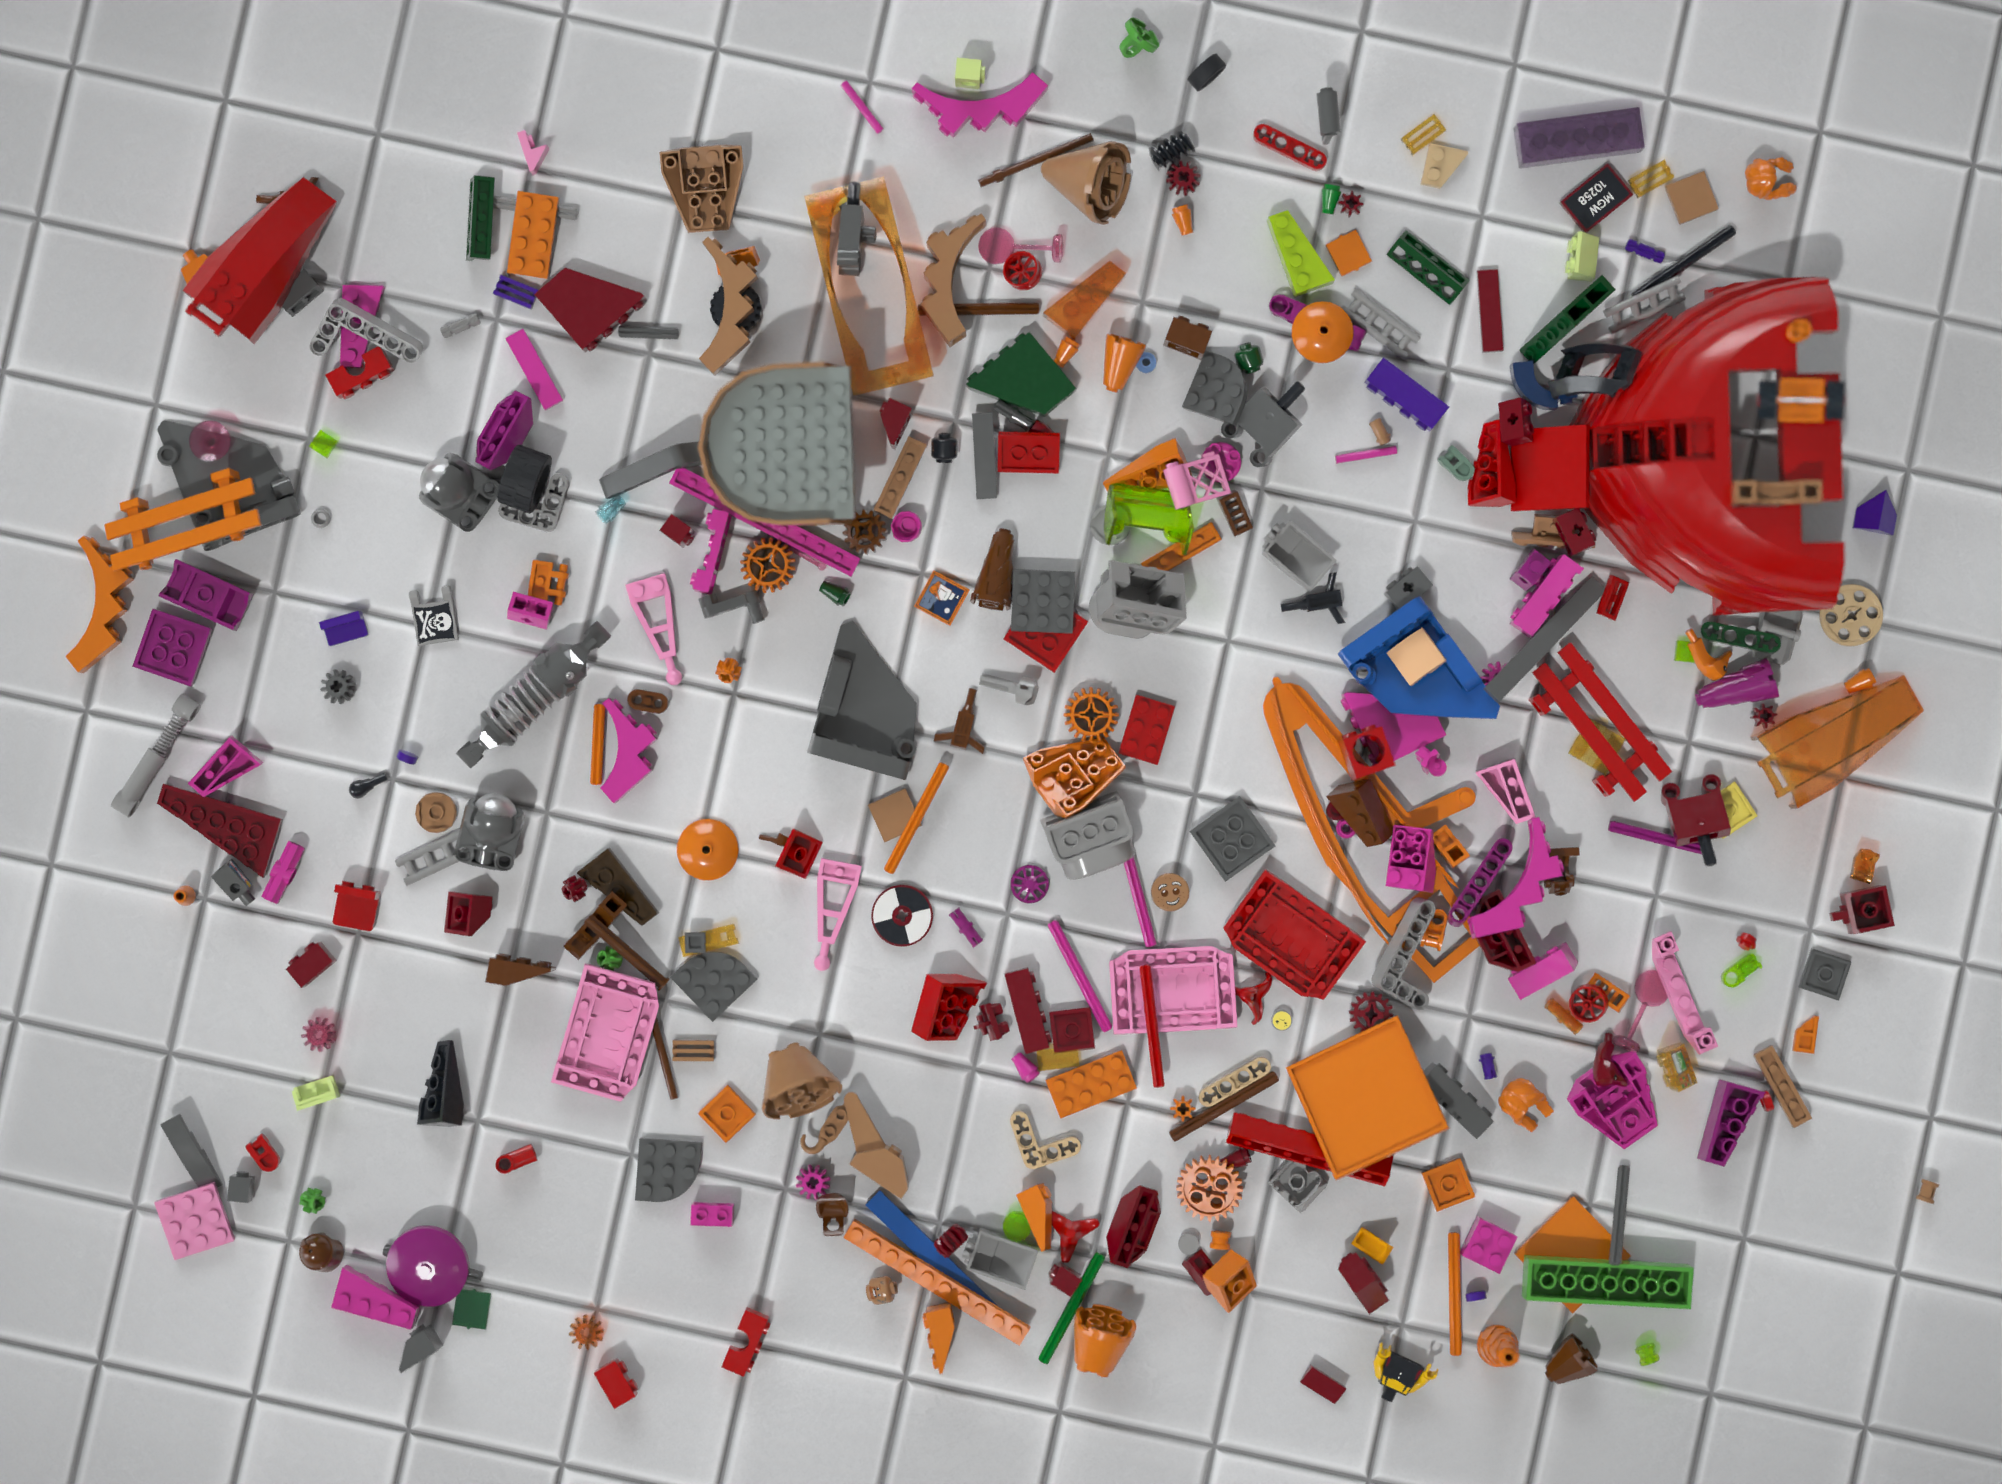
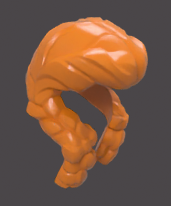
[1745,157,1797,200]
[1498,1078,1554,1132]

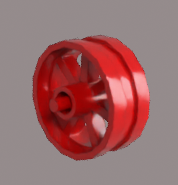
[1003,251,1042,291]
[1569,984,1609,1023]

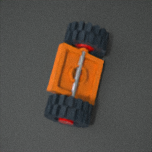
[1757,379,1846,423]

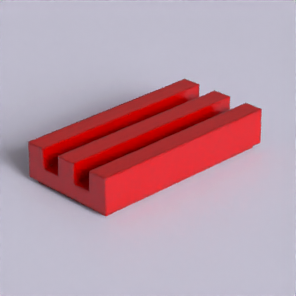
[1596,575,1630,621]

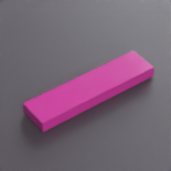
[505,329,563,411]

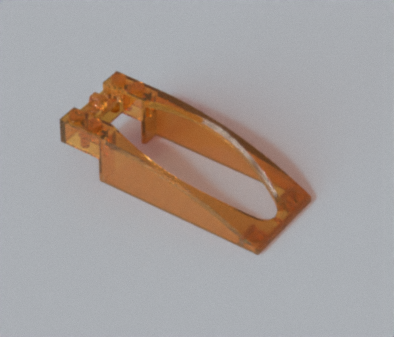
[804,176,934,396]

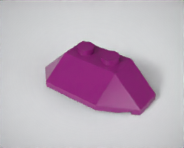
[475,390,533,470]

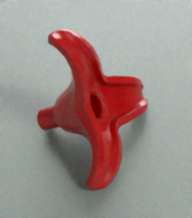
[1235,972,1272,1025]
[1052,1211,1100,1263]

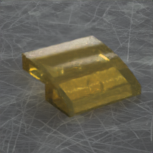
[1568,719,1626,775]

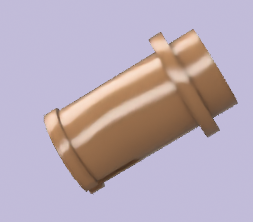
[1369,418,1391,446]

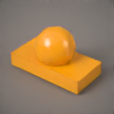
[1351,1227,1394,1265]

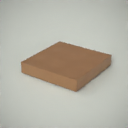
[1665,171,1719,225]
[868,788,922,843]

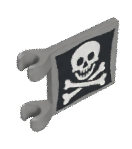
[409,586,459,646]

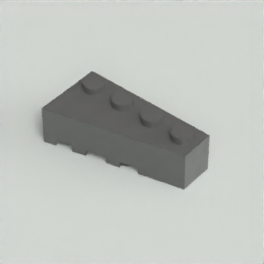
[1424,1062,1494,1139]

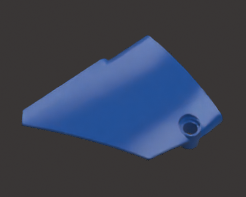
[1338,596,1500,719]

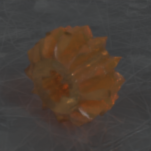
[569,1314,605,1350]

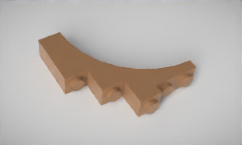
[921,214,987,347]
[699,237,758,376]

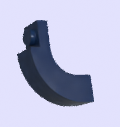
[1510,361,1578,410]

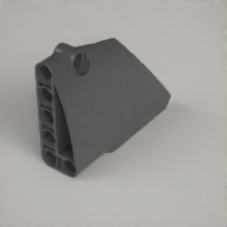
[807,621,917,780]

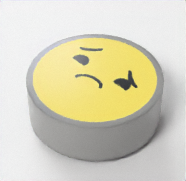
[1271,1010,1292,1031]

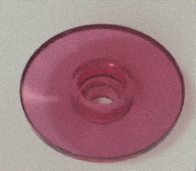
[189,420,231,462]

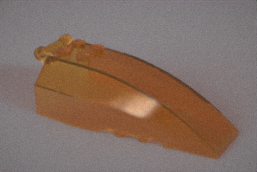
[1750,675,1924,809]

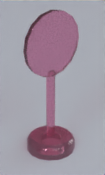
[978,227,1063,265]
[1612,970,1668,1054]

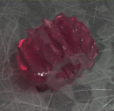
[301,1017,337,1052]

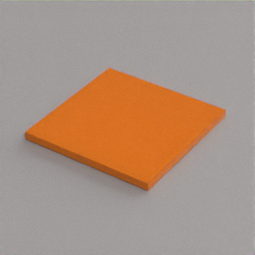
[1286,1015,1450,1181]

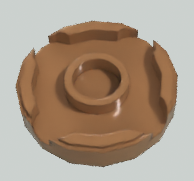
[415,792,457,833]

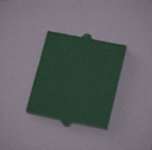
[452,1289,491,1330]

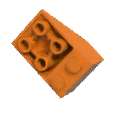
[923,1302,955,1374]

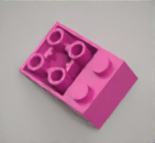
[1385,825,1436,893]

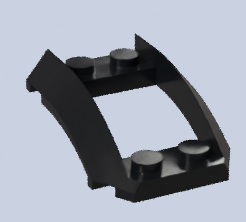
[1548,343,1643,400]

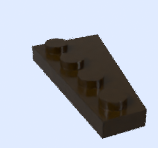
[577,848,659,926]

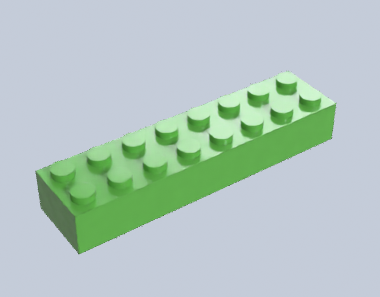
[1521,1255,1694,1309]

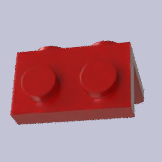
[332,881,381,931]

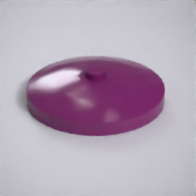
[386,1225,470,1307]

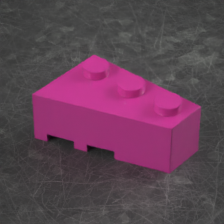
[188,736,263,797]
[1508,942,1578,1000]

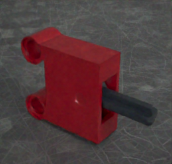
[1661,774,1731,867]

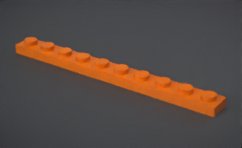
[843,1219,1031,1346]

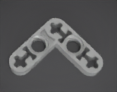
[498,474,569,532]

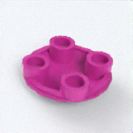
[1201,442,1241,483]

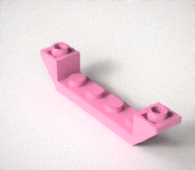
[1652,931,1718,1054]

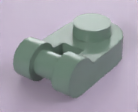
[1437,445,1474,481]

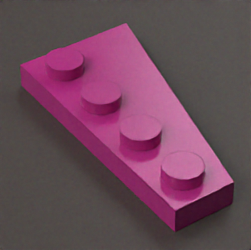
[340,285,385,368]

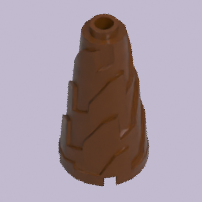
[970,528,1015,611]

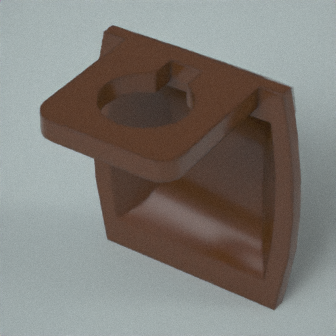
[816,1193,848,1236]

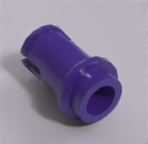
[1479,1053,1497,1080]

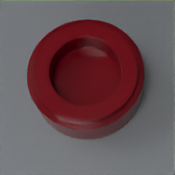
[1326,802,1343,821]

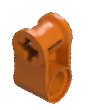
[1420,909,1447,951]

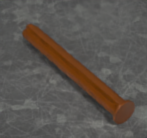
[584,914,669,991]

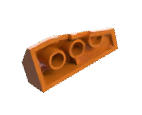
[1103,438,1193,499]

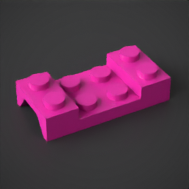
[690,509,732,595]

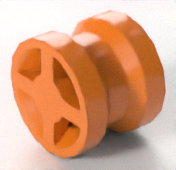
[1786,319,1812,343]
[1210,1230,1231,1250]

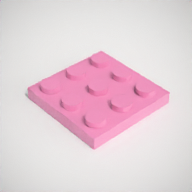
[154,1182,235,1260]

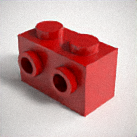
[594,1358,638,1409]

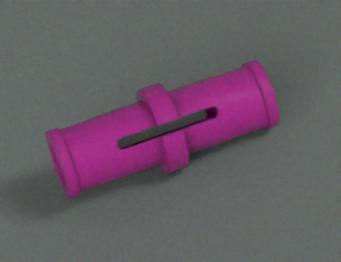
[949,907,983,948]

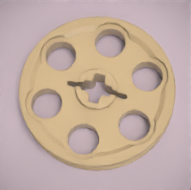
[1819,584,1883,646]

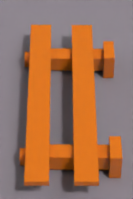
[104,468,261,571]

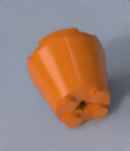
[1074,1304,1136,1377]

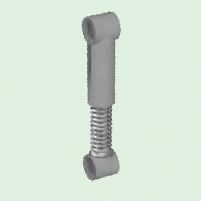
[111,694,201,818]

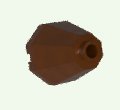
[1545,1333,1598,1384]

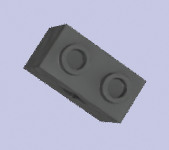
[1384,566,1433,610]

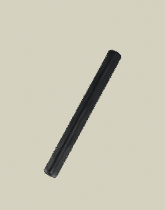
[1631,225,1736,297]

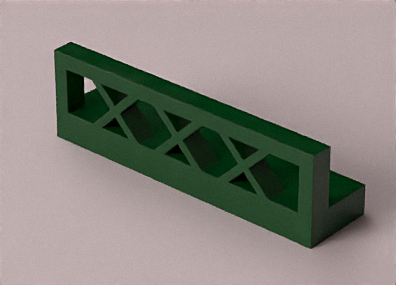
[466,175,495,261]
[1386,230,1470,305]

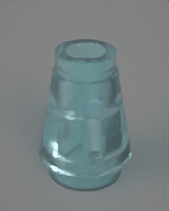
[595,495,626,524]

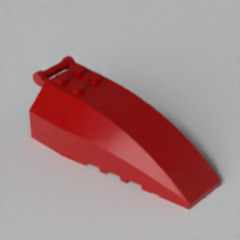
[182,177,337,345]

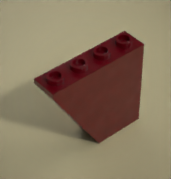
[534,268,647,352]

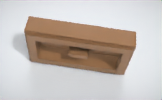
[672,1040,714,1061]

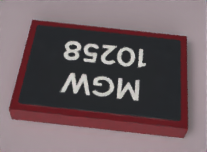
[1559,163,1633,233]

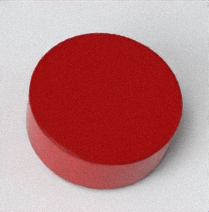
[1760,1090,1774,1112]

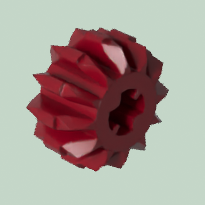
[1166,161,1201,196]
[934,1224,968,1258]

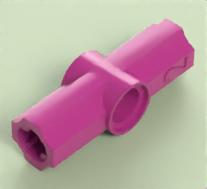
[261,841,305,904]

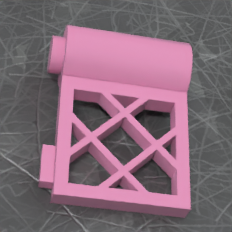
[1163,451,1231,510]

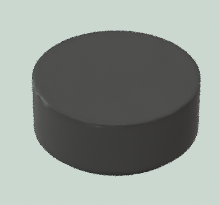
[157,445,179,466]

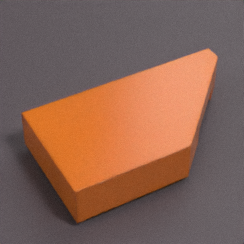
[1792,1015,1819,1054]

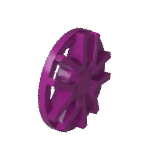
[1010,865,1049,903]

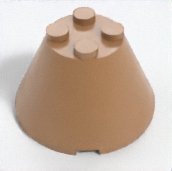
[762,1042,842,1120]

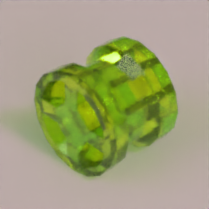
[1635,1343,1660,1366]

